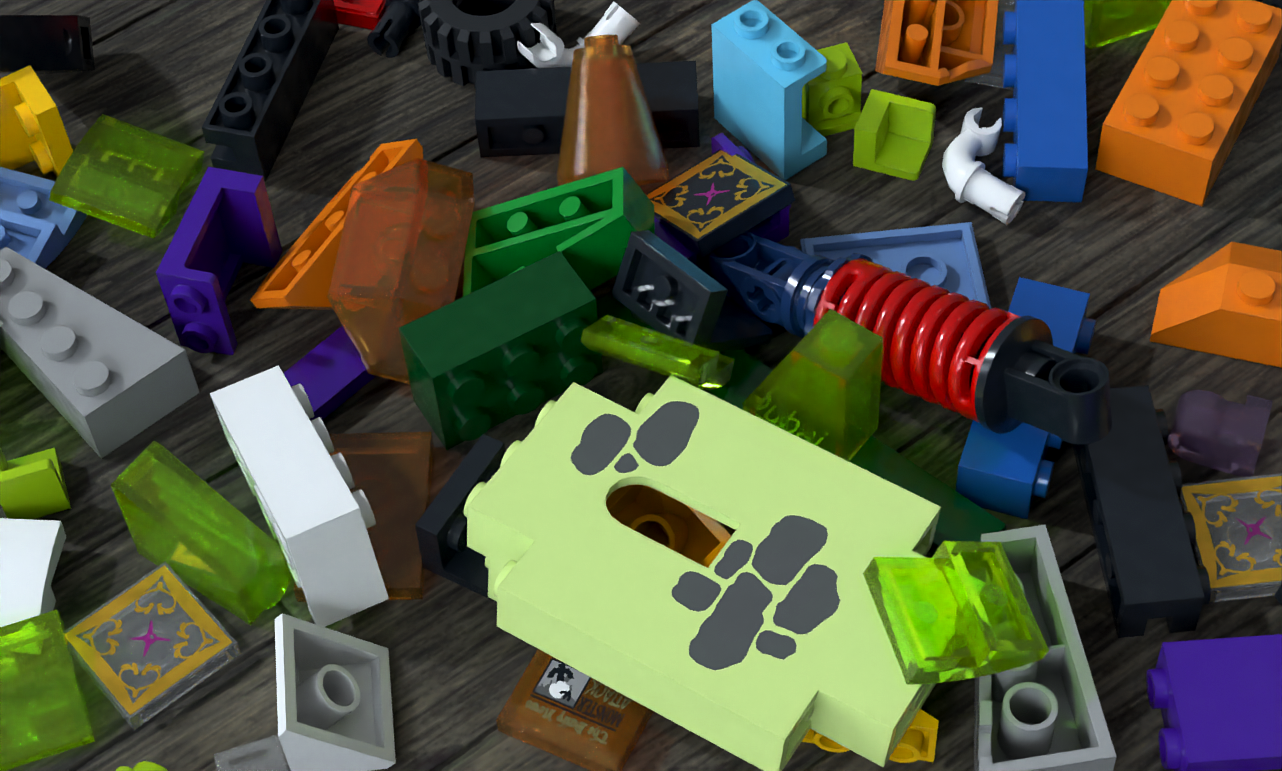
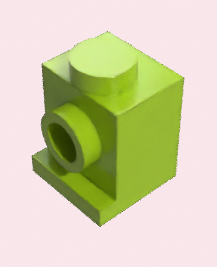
[802,42,862,136]

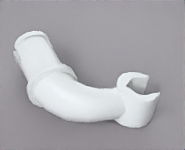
[517,1,640,68]
[942,107,1025,225]

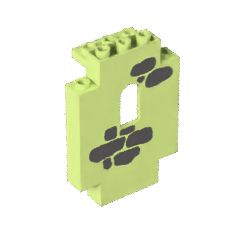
[464,375,984,771]

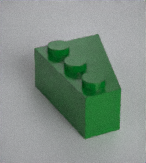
[463,167,655,297]

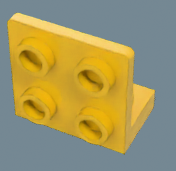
[0,65,84,186]

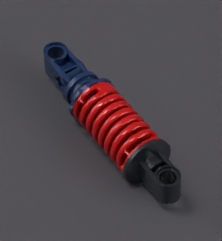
[706,230,1112,444]

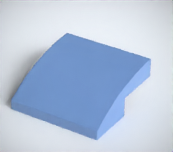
[0,167,95,269]

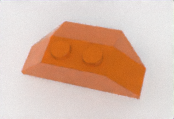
[875,0,999,86]
[250,139,424,310]
[1150,242,1282,368]

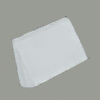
[275,613,396,771]

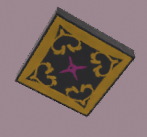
[646,150,795,258]

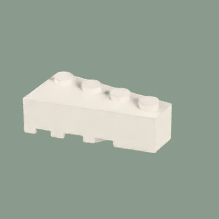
[210,365,389,627]

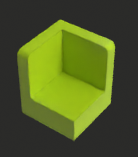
[853,89,936,181]
[0,447,71,519]

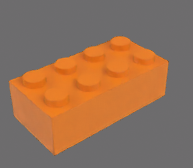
[1095,0,1282,207]

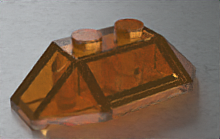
[327,158,475,384]

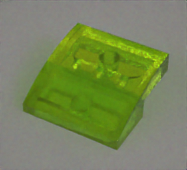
[49,114,205,239]
[581,315,735,390]
[863,541,1049,685]
[0,610,95,771]

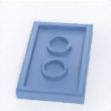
[800,222,991,309]

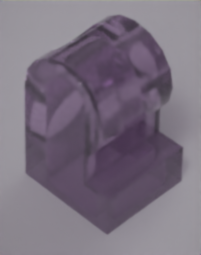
[1168,390,1273,479]

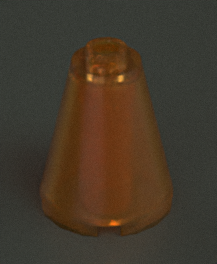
[556,35,669,186]

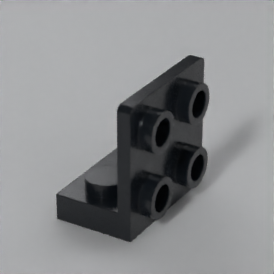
[611,230,774,357]
[415,434,506,602]

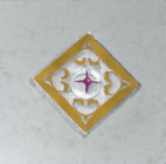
[1178,473,1282,603]
[59,562,241,730]

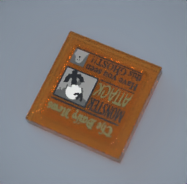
[496,649,654,771]

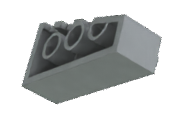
[0,247,200,459]
[974,525,1117,771]

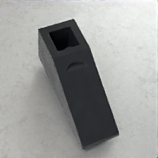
[0,15,95,75]

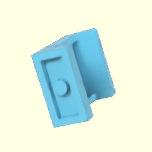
[711,0,827,180]

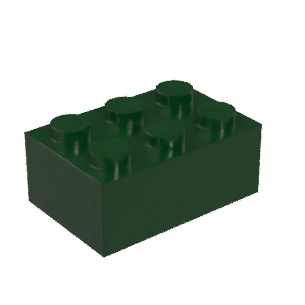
[398,251,603,450]

